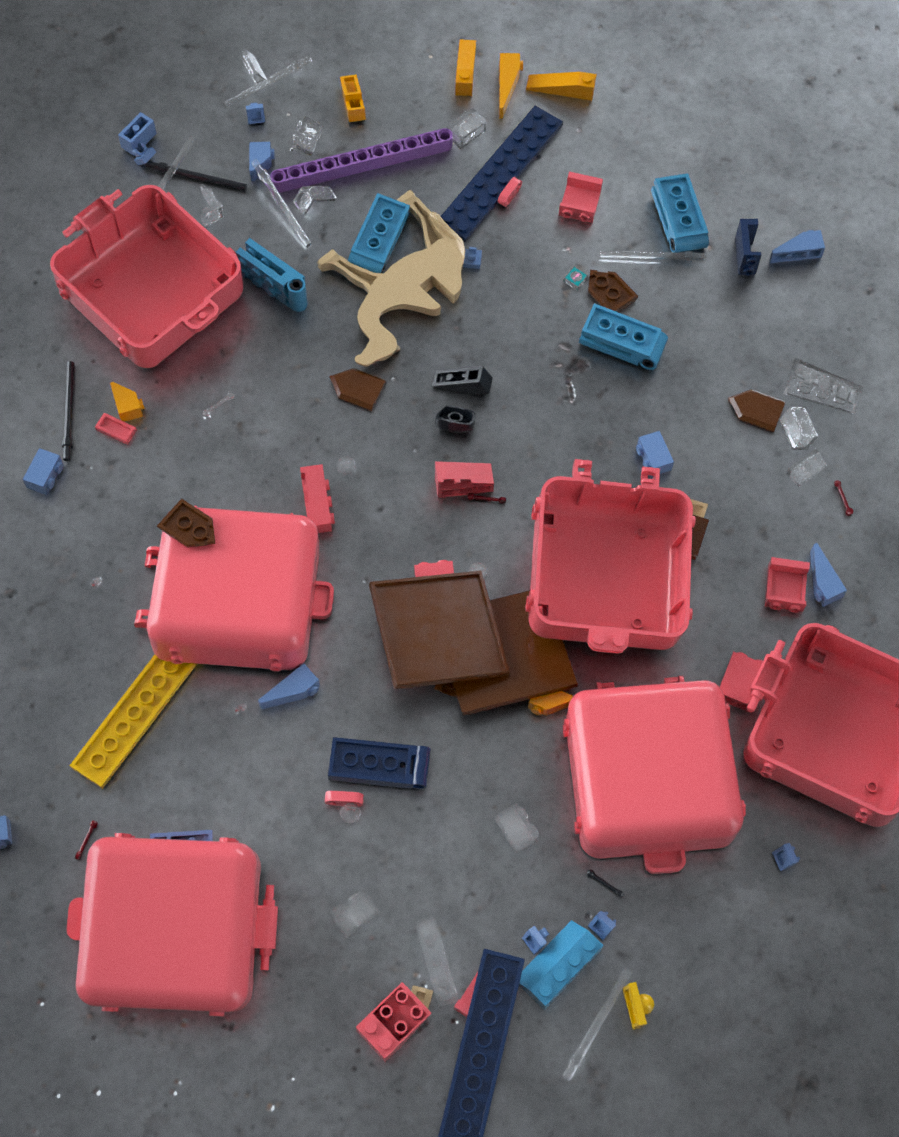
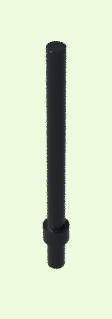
[145,161,247,191]
[62,361,75,461]

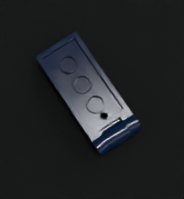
[328,737,431,789]

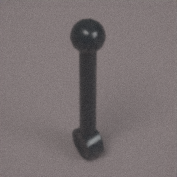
[587,869,624,898]

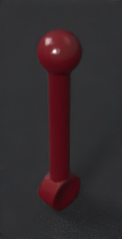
[834,480,854,516]
[467,493,506,504]
[75,820,98,860]

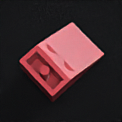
[356,982,432,1062]

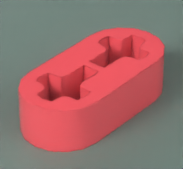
[497,177,522,207]
[325,791,364,807]

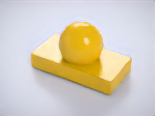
[623,982,654,1030]

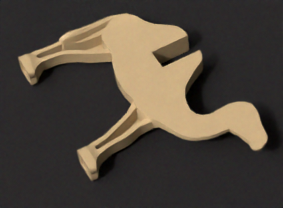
[317,190,465,367]

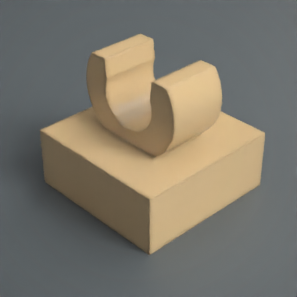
[411,985,433,1010]

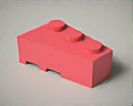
[435,461,494,498]
[300,464,335,533]

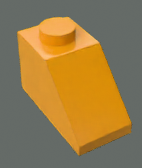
[110,382,145,422]
[528,691,573,716]

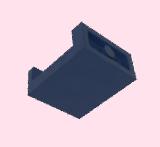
[735,219,762,276]

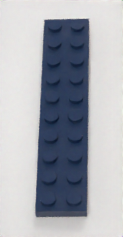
[441,105,563,242]
[438,949,525,1137]

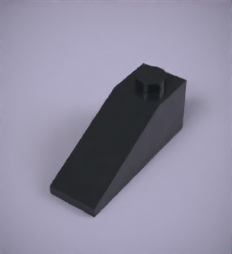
[432,366,493,395]

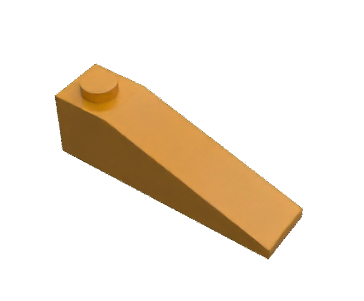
[455,39,476,96]
[499,53,523,119]
[526,72,597,101]

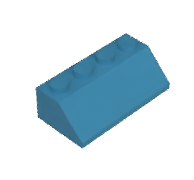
[519,920,603,1010]

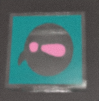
[563,266,588,290]

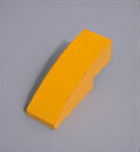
[340,74,366,122]

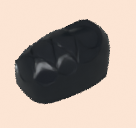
[435,405,476,433]

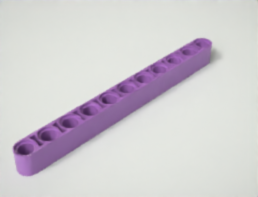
[270,128,453,193]

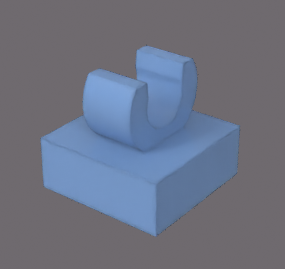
[246,103,265,124]
[132,143,156,165]
[463,247,482,269]
[772,843,800,871]
[588,911,616,940]
[522,926,549,955]

